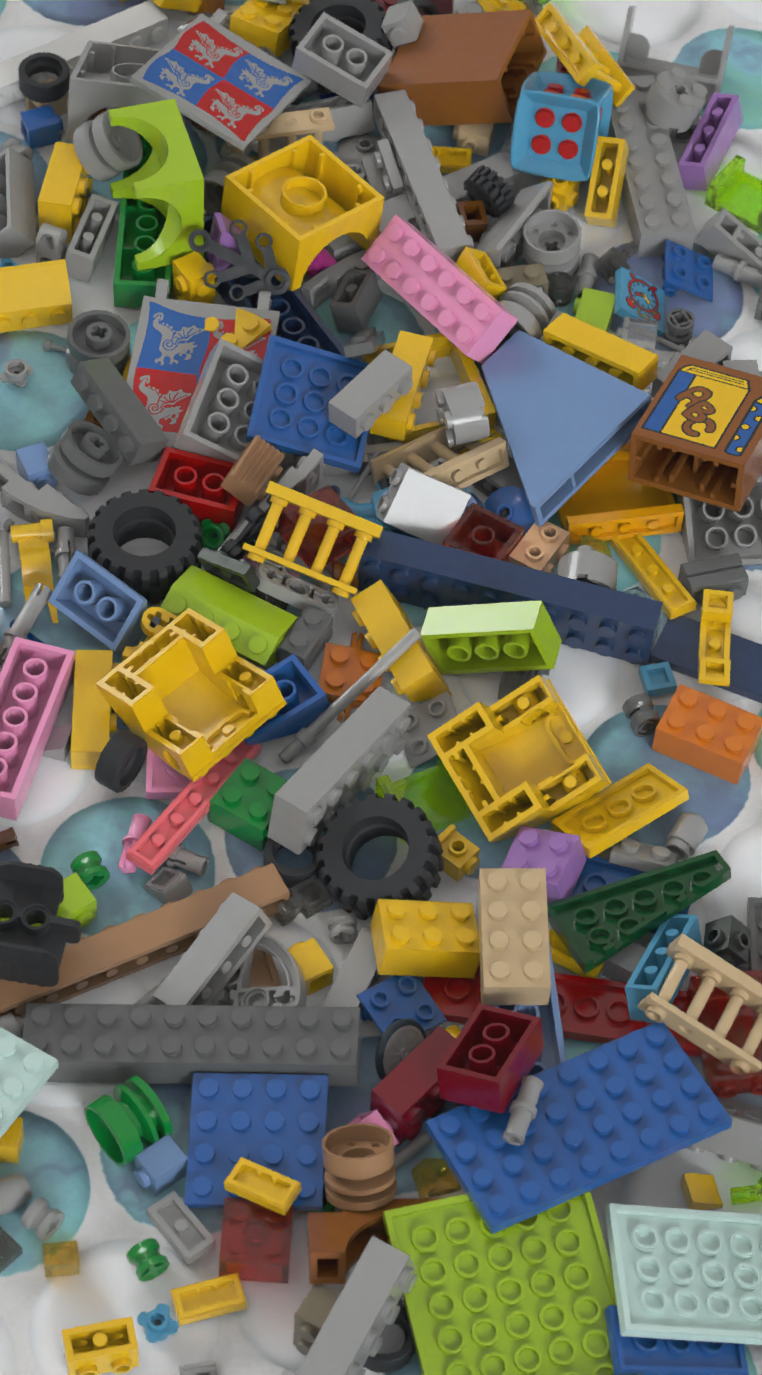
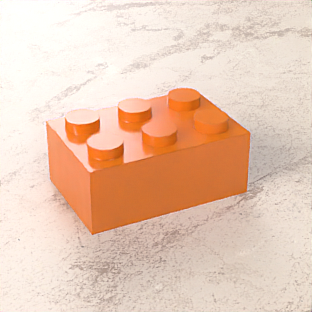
[652,684,762,785]

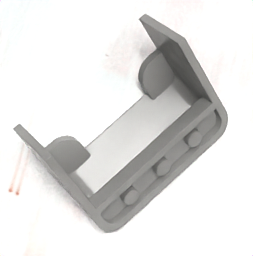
[617,5,735,105]

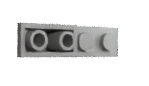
[0,461,90,538]

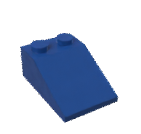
[244,654,329,746]

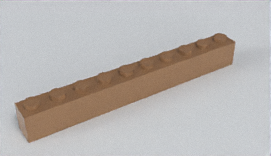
[0,863,290,1019]

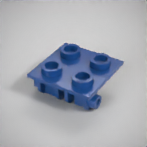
[662,239,713,302]
[357,975,447,1034]

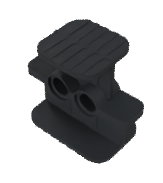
[0,860,81,987]

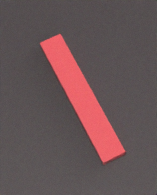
[126,740,262,875]

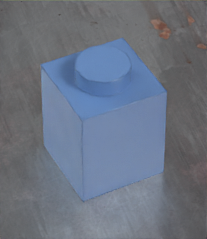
[16,442,57,490]
[134,1134,189,1196]

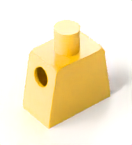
[456,247,507,300]

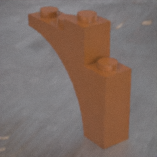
[307,1198,444,1284]

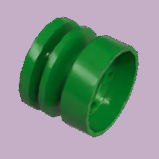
[84,1075,172,1167]

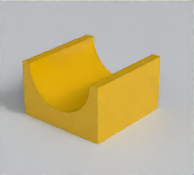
[221,135,385,292]

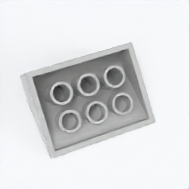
[172,338,263,463]
[676,476,762,566]

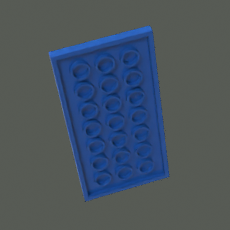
[425,1022,732,1234]

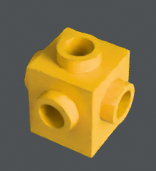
[541,177,580,212]

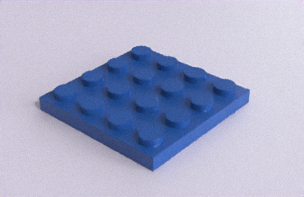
[245,334,369,473]
[184,1073,329,1211]

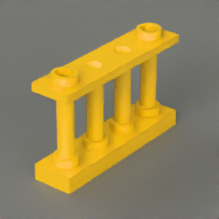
[535,2,636,107]
[242,481,384,599]

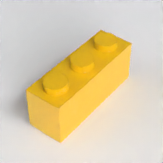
[584,136,629,228]

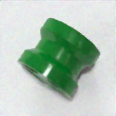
[70,851,110,891]
[126,1238,169,1282]

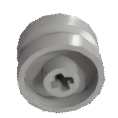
[73,110,143,182]

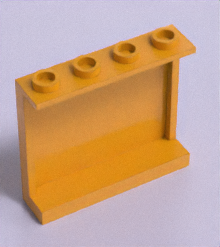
[556,439,684,545]

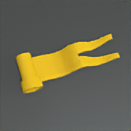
[10,518,59,623]

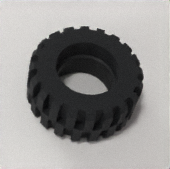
[288,0,393,92]
[87,489,202,605]
[316,793,444,920]

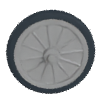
[375,1018,427,1081]

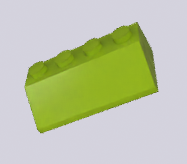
[160,565,298,670]

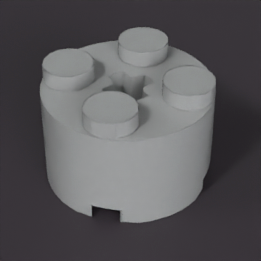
[643,67,707,133]
[434,381,490,448]
[557,545,618,590]

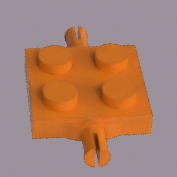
[318,632,383,723]

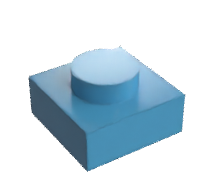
[638,661,677,697]

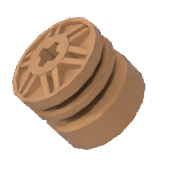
[322,1123,397,1211]

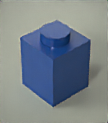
[20,105,64,150]

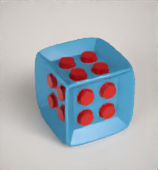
[510,71,613,181]

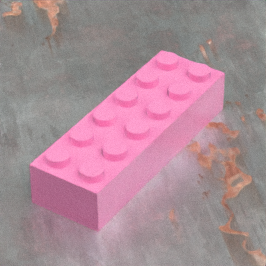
[361,214,519,364]
[0,637,75,821]

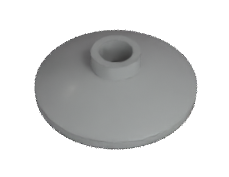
[337,134,382,175]

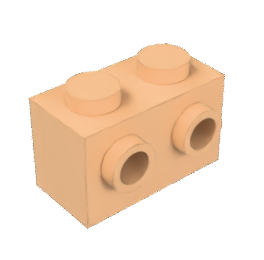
[508,521,571,574]

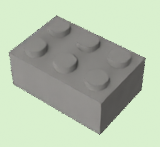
[292,12,393,108]

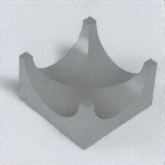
[67,40,188,142]

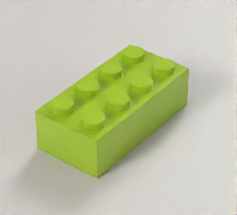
[421,600,562,675]

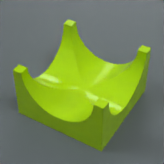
[108,98,204,271]

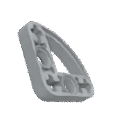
[255,532,339,616]
[212,934,307,1006]

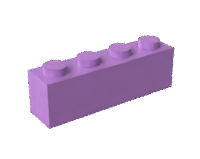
[678,93,743,192]

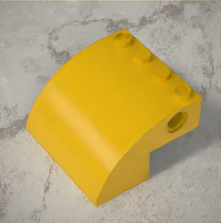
[96,608,287,782]
[427,674,612,842]

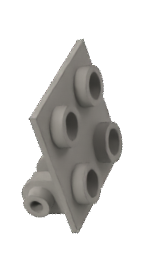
[404,691,457,768]

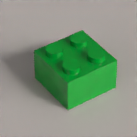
[210,758,287,852]

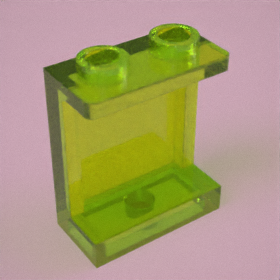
[705,155,762,234]
[375,756,471,844]

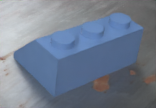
[48,550,147,652]

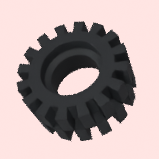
[463,165,515,218]

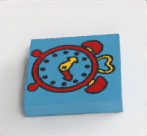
[615,266,664,336]

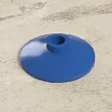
[481,486,535,545]

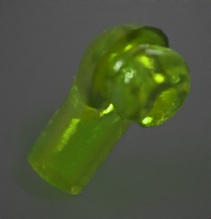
[730,1177,762,1205]

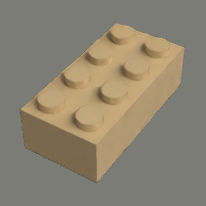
[477,868,551,1005]

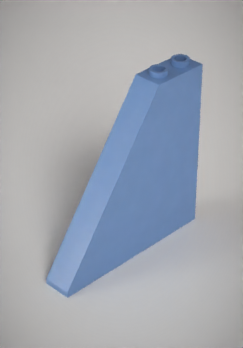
[481,330,652,527]

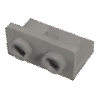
[362,138,404,201]

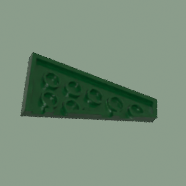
[547,850,731,974]

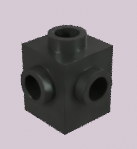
[703,915,751,967]

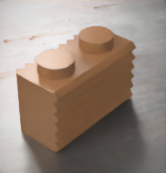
[220,435,285,507]

